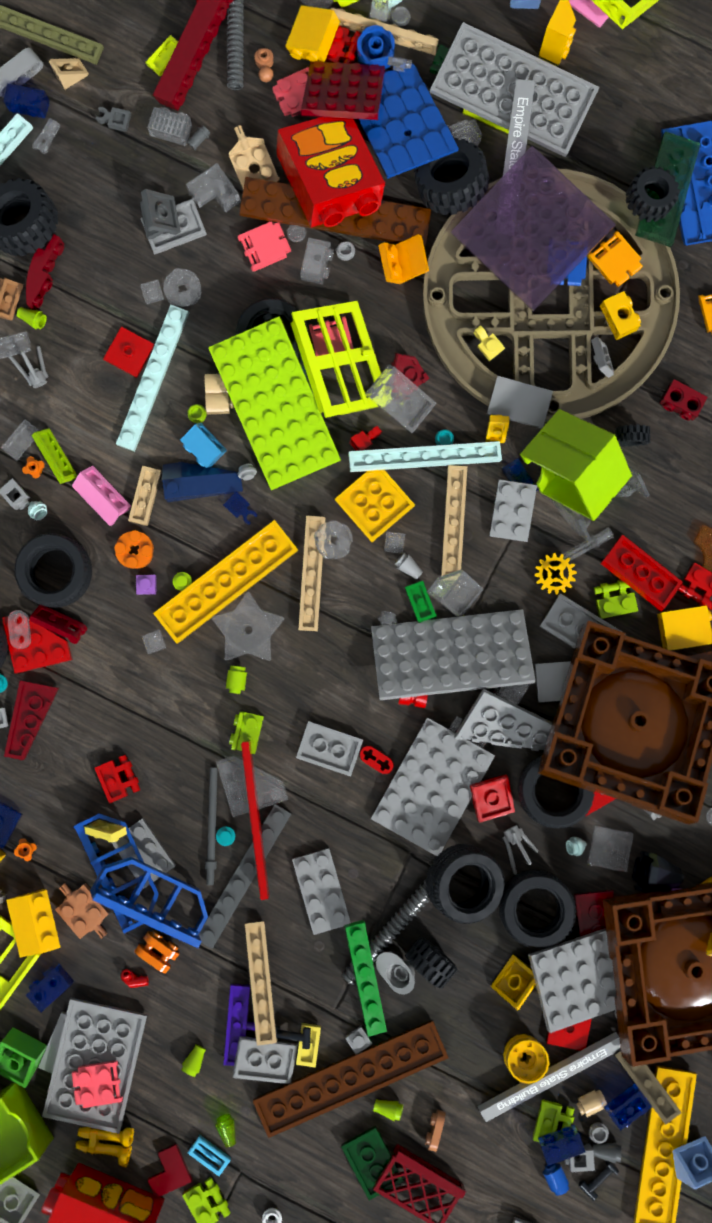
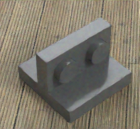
[140,189,181,239]

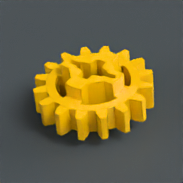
[535,553,577,595]

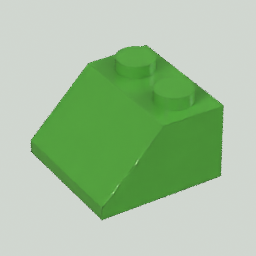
[0,1028,47,1088]

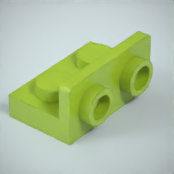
[229,711,264,754]

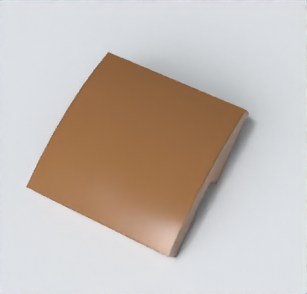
[0,278,23,321]

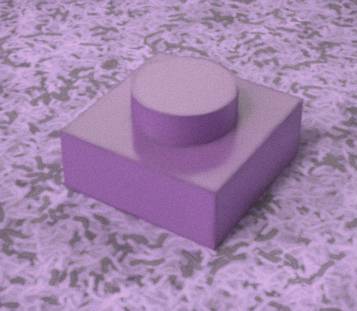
[136,575,157,595]

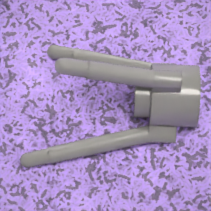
[8,346,48,388]
[503,825,538,875]

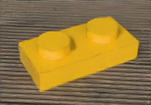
[486,414,509,443]

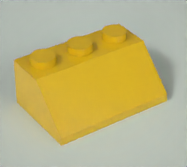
[539,0,576,65]
[6,889,61,957]

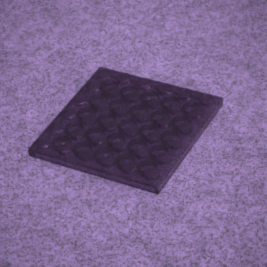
[451,146,616,311]

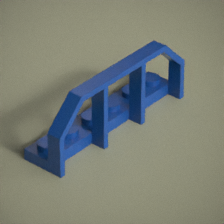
[74,814,159,933]
[90,857,208,948]

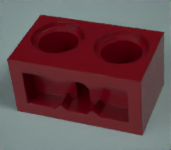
[659,379,708,421]

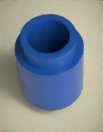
[543,1162,569,1196]

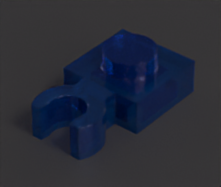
[223,492,257,525]

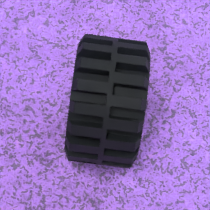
[626,166,680,222]
[405,937,458,989]

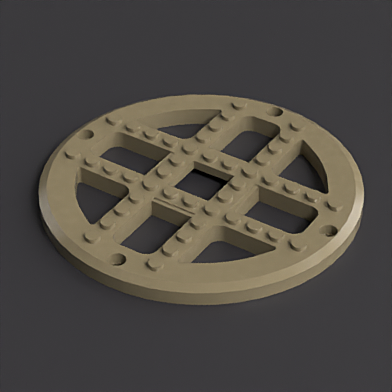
[423,168,680,422]

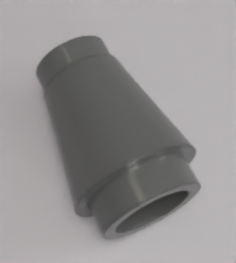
[593,1143,622,1163]

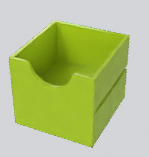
[520,409,632,521]
[0,1082,54,1185]

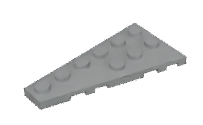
[454,689,552,751]

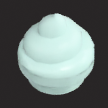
[28,501,47,520]
[566,837,587,856]

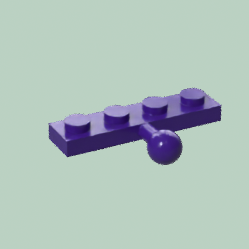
[224,984,255,1066]

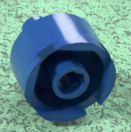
[357,25,395,70]

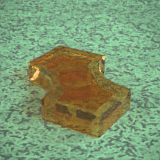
[693,525,712,572]

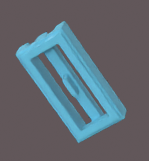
[188,1135,231,1176]

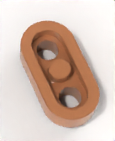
[425,1110,445,1152]

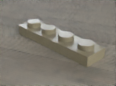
[615,1051,682,1125]

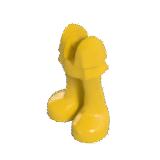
[76,1127,134,1167]

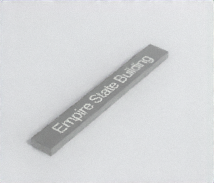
[495,79,535,236]
[478,1032,621,1122]

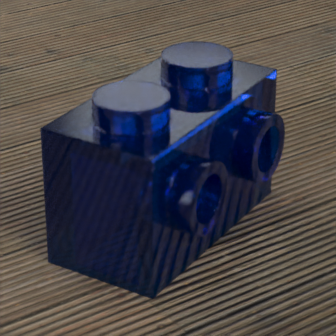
[4,83,50,119]
[26,964,75,1012]
[604,1084,652,1131]
[538,1125,586,1166]

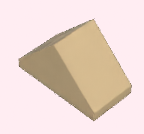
[49,58,89,89]

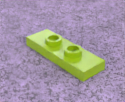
[32,428,77,484]

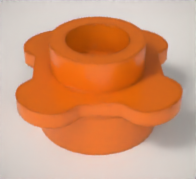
[22,456,45,478]
[14,838,37,861]

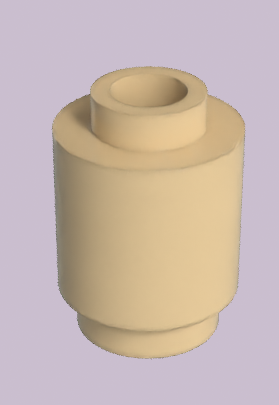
[576,1090,607,1117]

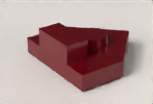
[389,353,430,395]

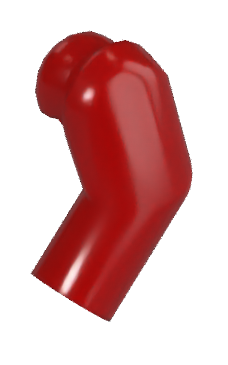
[121,969,149,988]

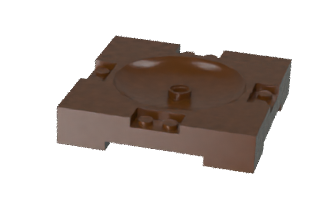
[538,621,712,825]
[602,882,712,1067]

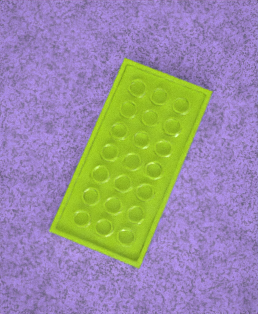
[208,316,341,490]

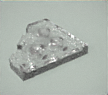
[216,756,288,817]

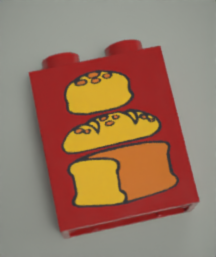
[276,117,385,228]
[41,1163,165,1223]

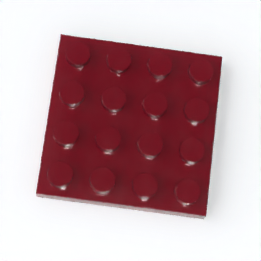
[301,61,385,120]

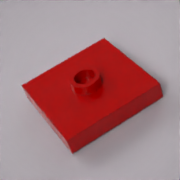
[103,327,155,378]
[470,774,515,823]
[546,1018,592,1051]

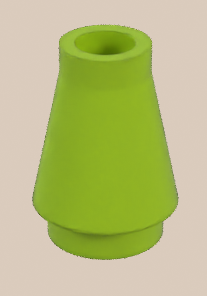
[17,307,47,329]
[181,1045,206,1077]
[373,1099,403,1121]

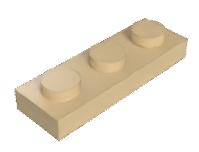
[128,466,162,526]

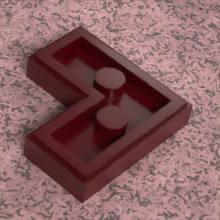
[148,1143,192,1199]

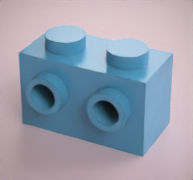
[180,423,227,468]

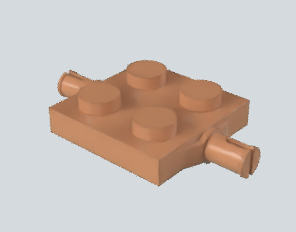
[55,883,111,939]

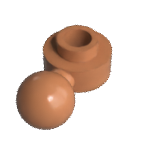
[255,48,274,82]

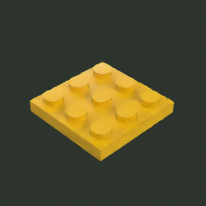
[335,470,415,543]

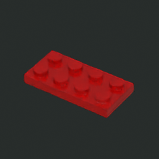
[600,535,683,611]

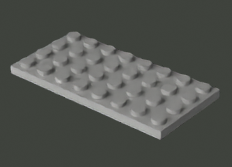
[430,22,599,157]
[371,609,535,700]

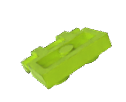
[593,580,638,619]
[532,1099,575,1148]
[182,1177,231,1223]

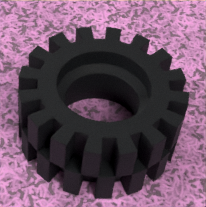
[615,425,651,447]

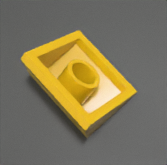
[491,955,536,1010]

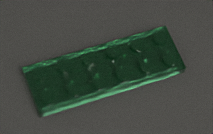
[635,131,701,247]

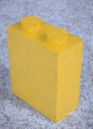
[286,5,340,62]
[657,606,712,650]

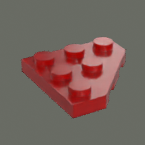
[2,613,72,674]

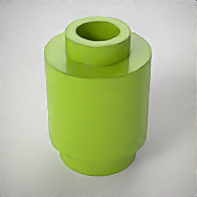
[226,666,247,694]

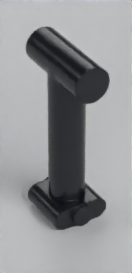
[275,1026,311,1049]
[578,1161,619,1201]

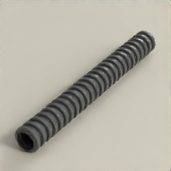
[227,0,244,90]
[341,880,429,985]

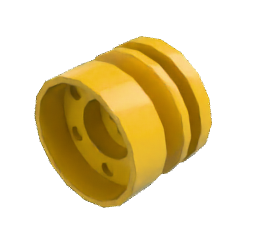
[503,1034,549,1084]

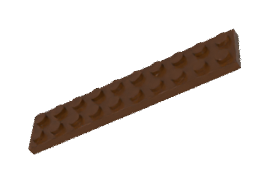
[240,177,431,248]
[253,1019,449,1138]

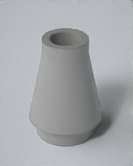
[394,553,423,580]

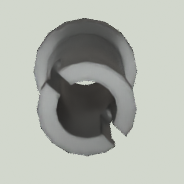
[187,125,210,150]

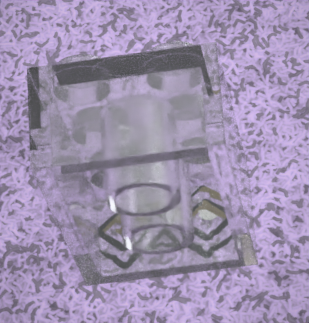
[365,365,437,433]

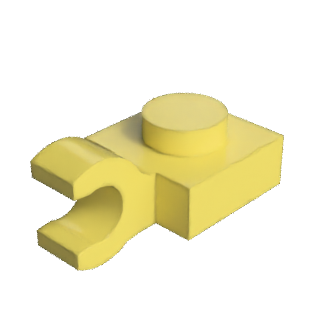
[473,325,505,361]

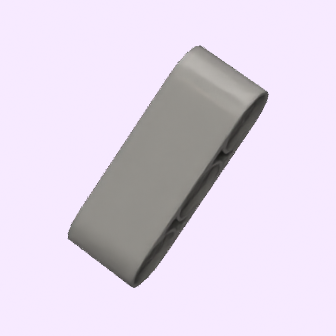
[0,48,43,97]

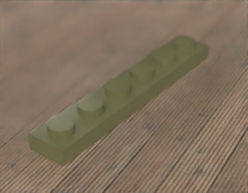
[0,5,104,65]

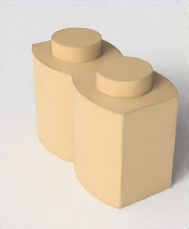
[205,374,234,415]

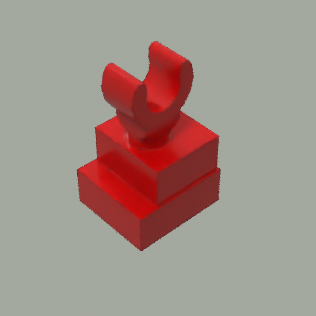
[349,426,382,451]

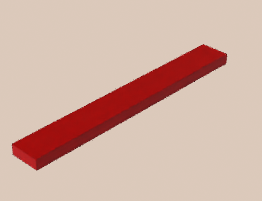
[241,741,270,900]

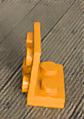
[378,234,429,284]

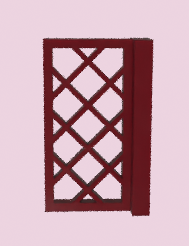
[373,1144,466,1223]

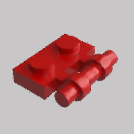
[325,26,362,64]
[678,563,712,610]
[94,755,140,804]

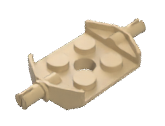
[229,126,280,189]

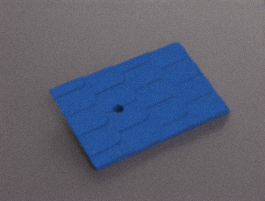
[357,63,459,179]
[661,121,712,246]

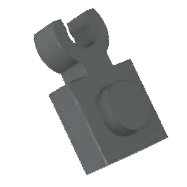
[96,107,131,132]

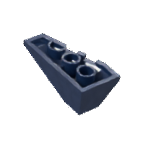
[162,462,243,502]

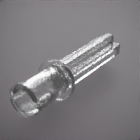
[559,527,614,562]

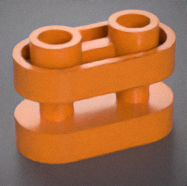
[134,930,180,973]

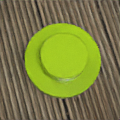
[188,404,207,424]
[173,572,192,591]

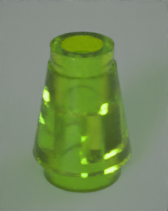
[215,1114,236,1147]

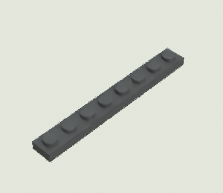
[199,804,292,949]

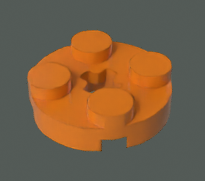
[114,530,154,569]

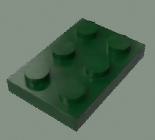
[341,1126,404,1200]

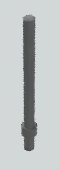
[205,767,218,885]

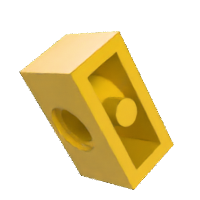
[600,291,641,340]

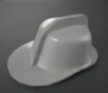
[376,952,415,995]

